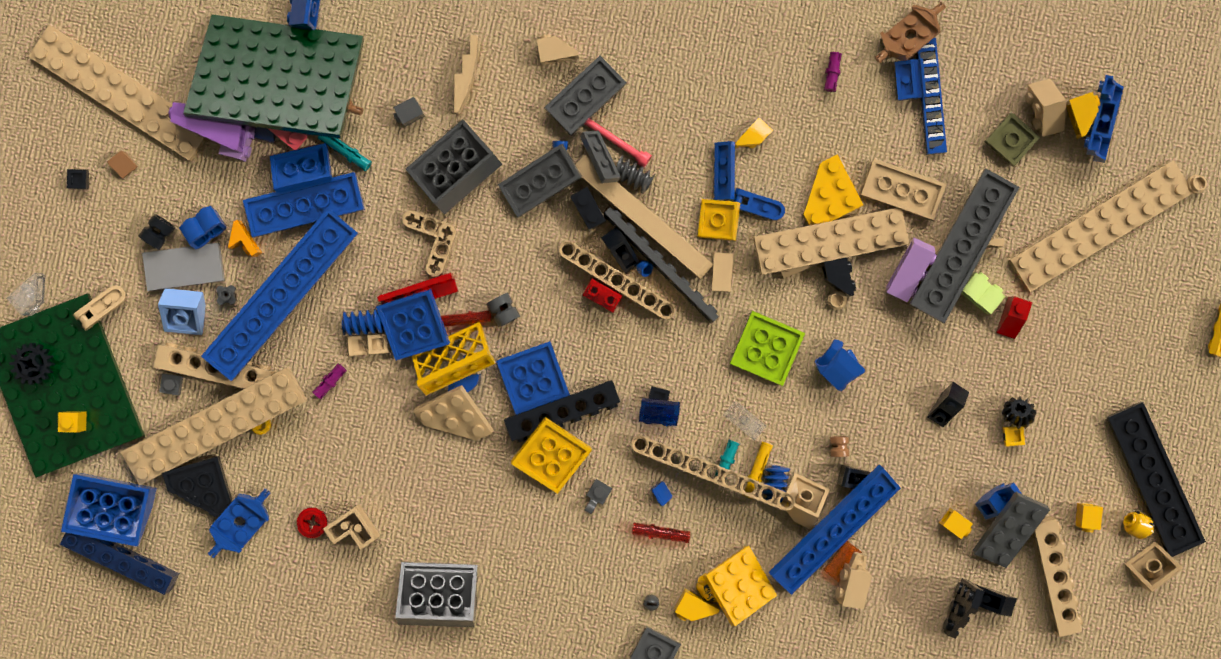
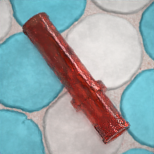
[441,310,491,327]
[632,522,690,543]

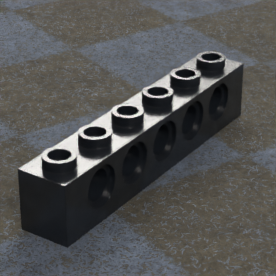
[504,380,620,443]

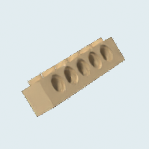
[154,342,276,389]
[1031,517,1083,637]

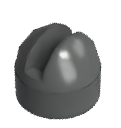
[644,594,659,611]

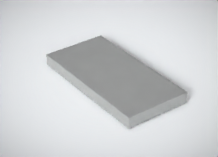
[142,243,225,291]

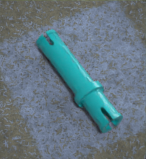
[318,136,372,172]

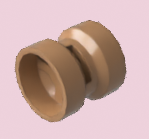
[830,436,849,457]

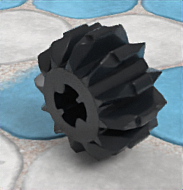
[1002,396,1036,429]

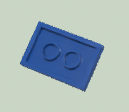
[270,143,332,193]

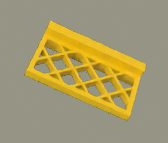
[412,322,495,395]

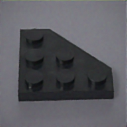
[162,456,233,517]
[943,578,984,639]

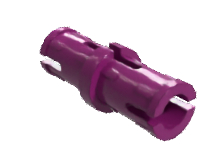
[824,51,842,92]
[312,363,347,400]

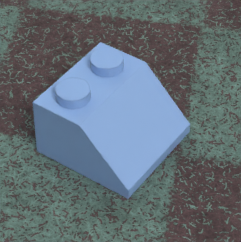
[158,288,206,335]

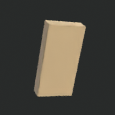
[711,252,733,292]

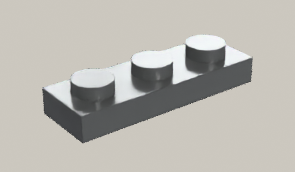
[580,131,621,183]

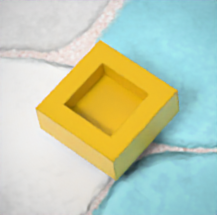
[1002,426,1025,447]

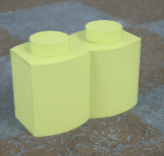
[961,272,1006,315]

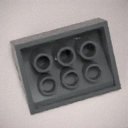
[406,119,502,215]
[395,562,478,627]

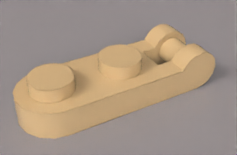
[73,286,126,331]

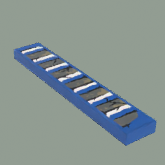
[917,38,947,155]

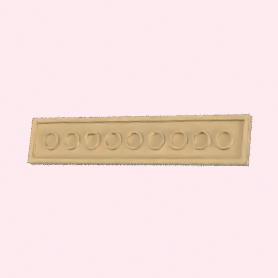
[28,25,206,161]
[1008,160,1193,292]
[121,366,307,485]

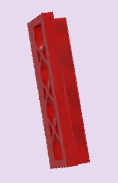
[377,273,459,304]

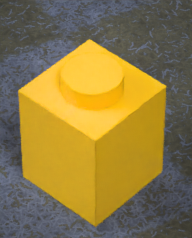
[58,411,87,432]
[1075,503,1103,533]
[939,508,973,539]

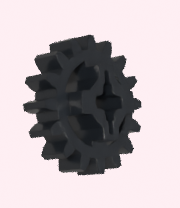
[10,343,55,385]

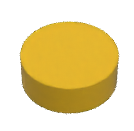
[252,420,271,435]

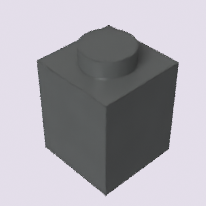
[393,97,425,127]

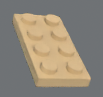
[860,159,946,221]

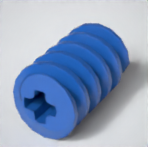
[342,309,383,336]
[762,465,790,506]

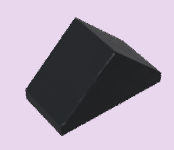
[837,465,871,488]

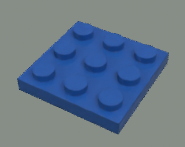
[376,289,450,360]
[496,341,570,415]

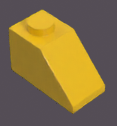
[674,589,720,621]

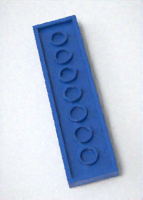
[769,464,901,595]

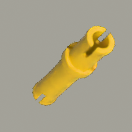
[742,441,773,500]

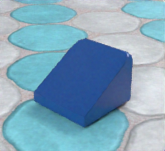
[651,481,672,506]

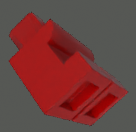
[582,279,623,313]

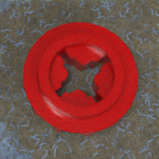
[297,507,327,538]

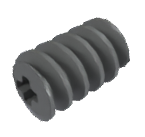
[616,155,656,194]

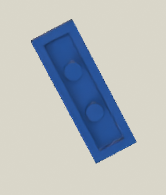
[714,141,735,200]

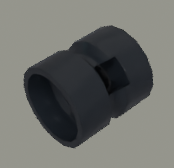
[138,214,175,250]

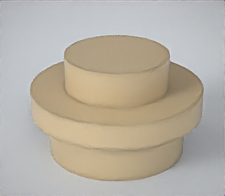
[1187,175,1207,194]
[827,291,847,310]

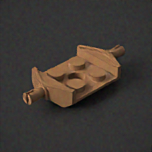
[875,2,946,63]

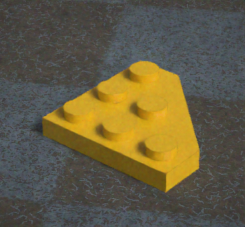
[803,154,863,226]

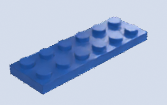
[243,172,365,238]

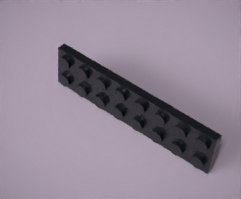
[1106,401,1206,557]

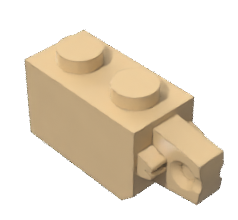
[835,552,872,609]

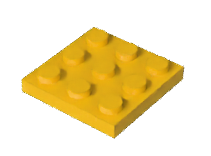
[511,417,592,494]
[703,546,777,627]

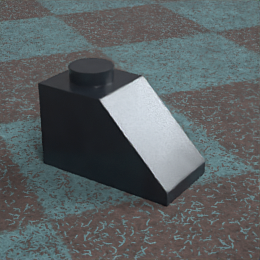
[601,227,640,274]
[975,584,1017,617]

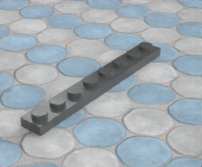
[603,208,719,323]

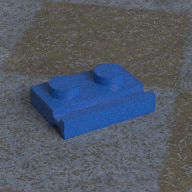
[895,58,927,101]

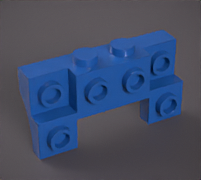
[1084,75,1124,163]

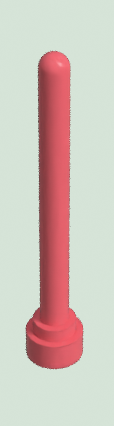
[585,119,652,168]

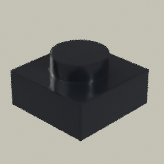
[67,169,89,190]
[647,386,670,409]

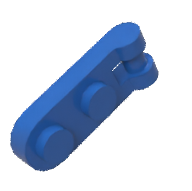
[732,188,785,221]

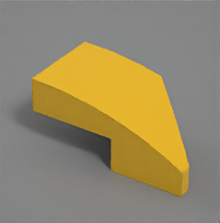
[735,118,773,148]

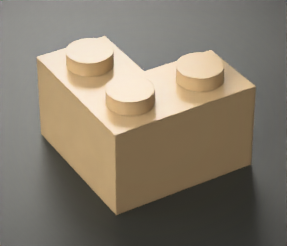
[1025,79,1066,137]
[323,504,381,550]

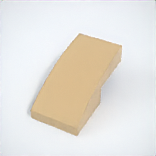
[347,334,388,356]

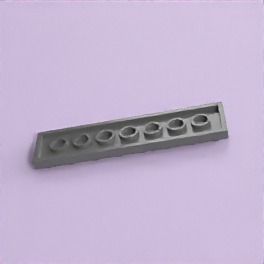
[909,168,1020,323]

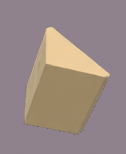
[1125,541,1183,592]

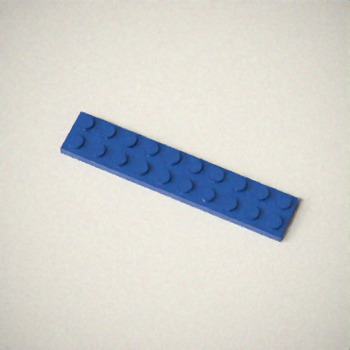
[201,208,359,381]

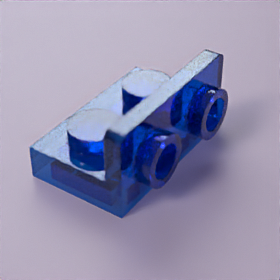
[639,398,680,427]

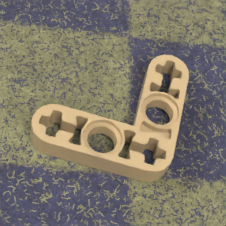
[402,211,457,277]

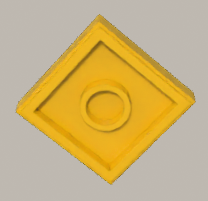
[697,199,740,241]

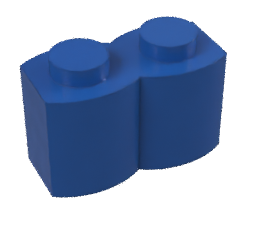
[179,206,227,250]

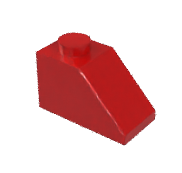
[996,296,1033,339]

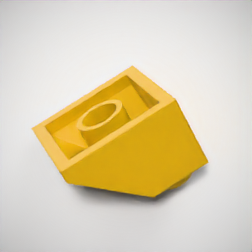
[1066,92,1100,139]

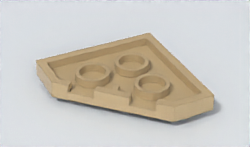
[414,385,493,440]

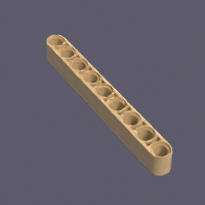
[575,154,713,280]
[631,436,795,511]

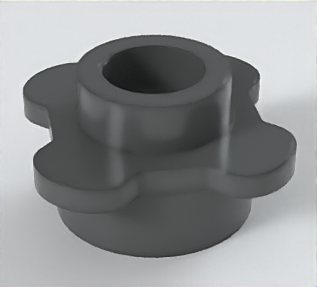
[216,285,236,305]

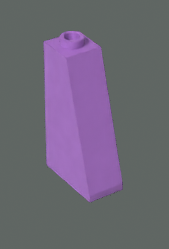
[169,102,246,153]

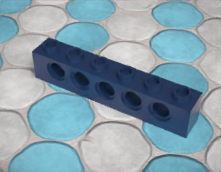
[60,533,180,595]

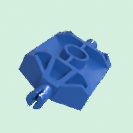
[208,488,271,558]

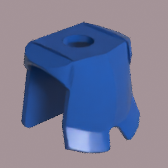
[814,339,865,391]

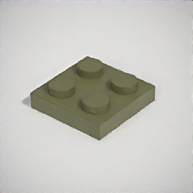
[984,112,1040,167]

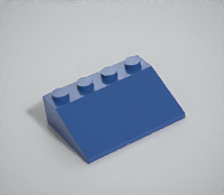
[61,473,157,547]

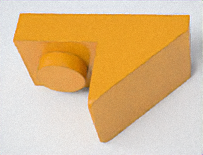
[228,220,262,257]

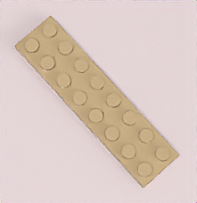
[753,208,909,275]

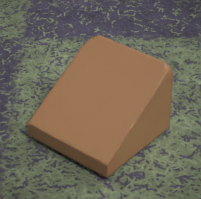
[107,150,138,179]

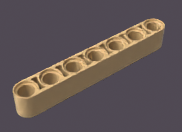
[559,241,675,319]

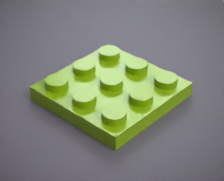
[729,311,805,386]

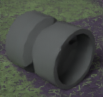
[486,293,520,327]

